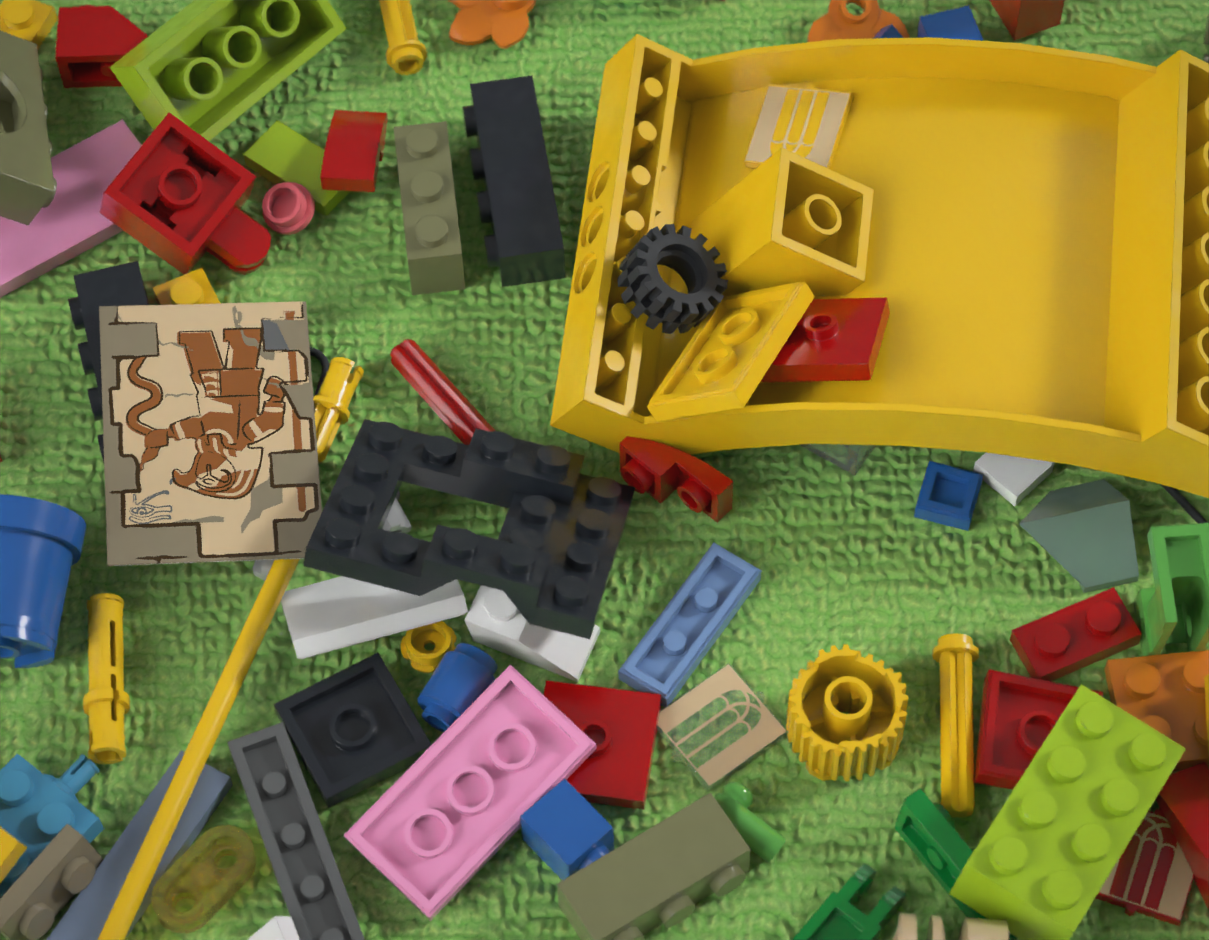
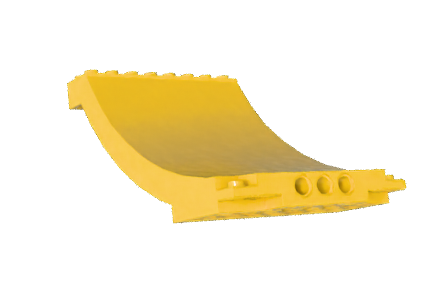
[550,34,1209,498]

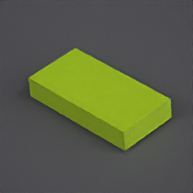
[243,120,350,216]

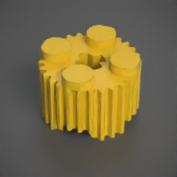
[786,644,908,782]

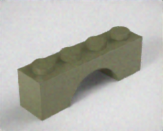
[0,31,57,225]

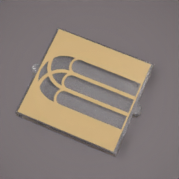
[657,663,788,793]

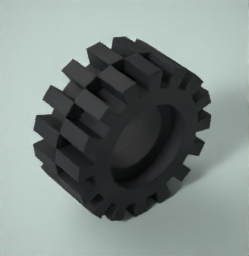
[618,224,728,334]

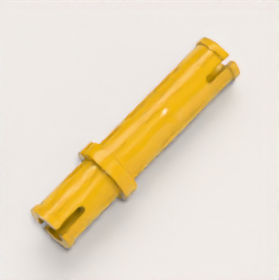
[83,593,130,765]

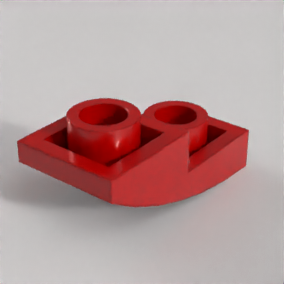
[320,110,388,192]
[619,436,733,523]

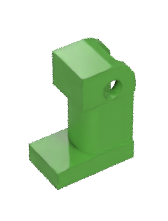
[1133,523,1209,656]

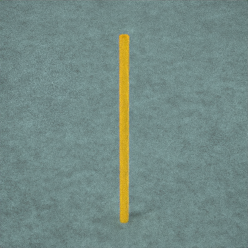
[97,559,300,940]

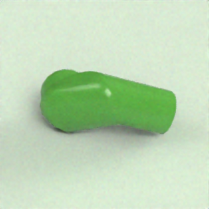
[714,782,786,863]

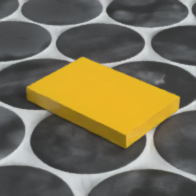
[647,282,815,422]

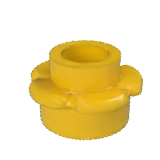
[400,621,457,673]

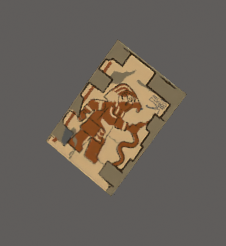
[99,301,322,566]

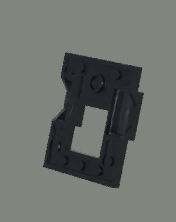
[303,419,635,639]

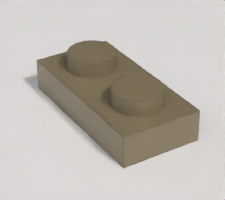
[0,824,104,940]

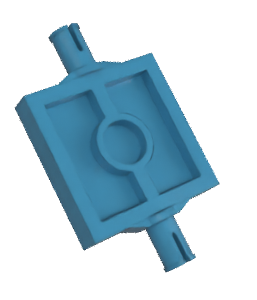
[0,754,104,898]

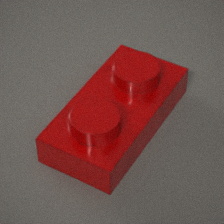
[1010,587,1142,681]

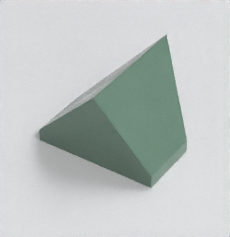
[1019,479,1139,593]

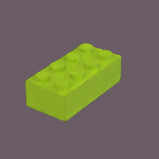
[110,0,347,141]
[949,684,1186,940]

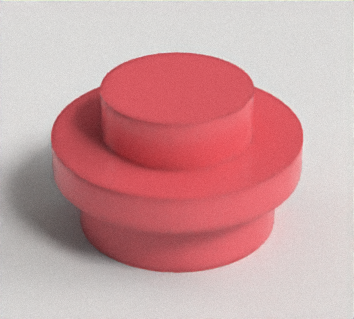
[262,182,315,235]

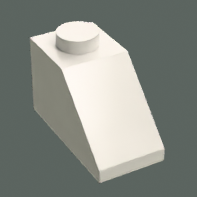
[465,585,601,682]

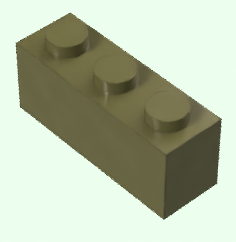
[394,121,465,295]
[557,792,751,940]

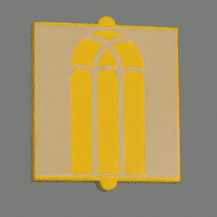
[743,83,854,169]

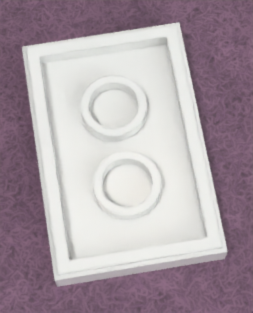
[281,576,468,659]

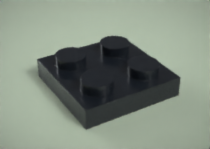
[274,653,431,808]

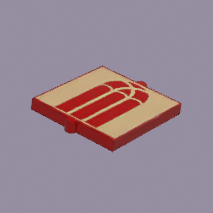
[1095,809,1194,926]

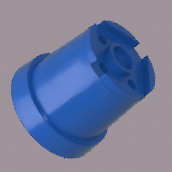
[0,494,87,668]

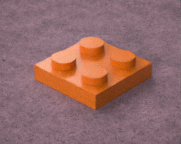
[1104,650,1209,771]

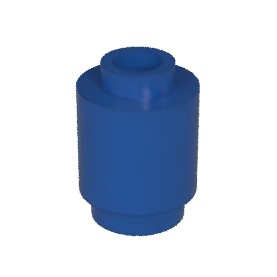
[417,643,498,732]

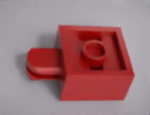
[100,112,271,275]

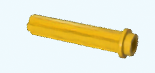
[379,0,427,75]
[932,633,979,818]

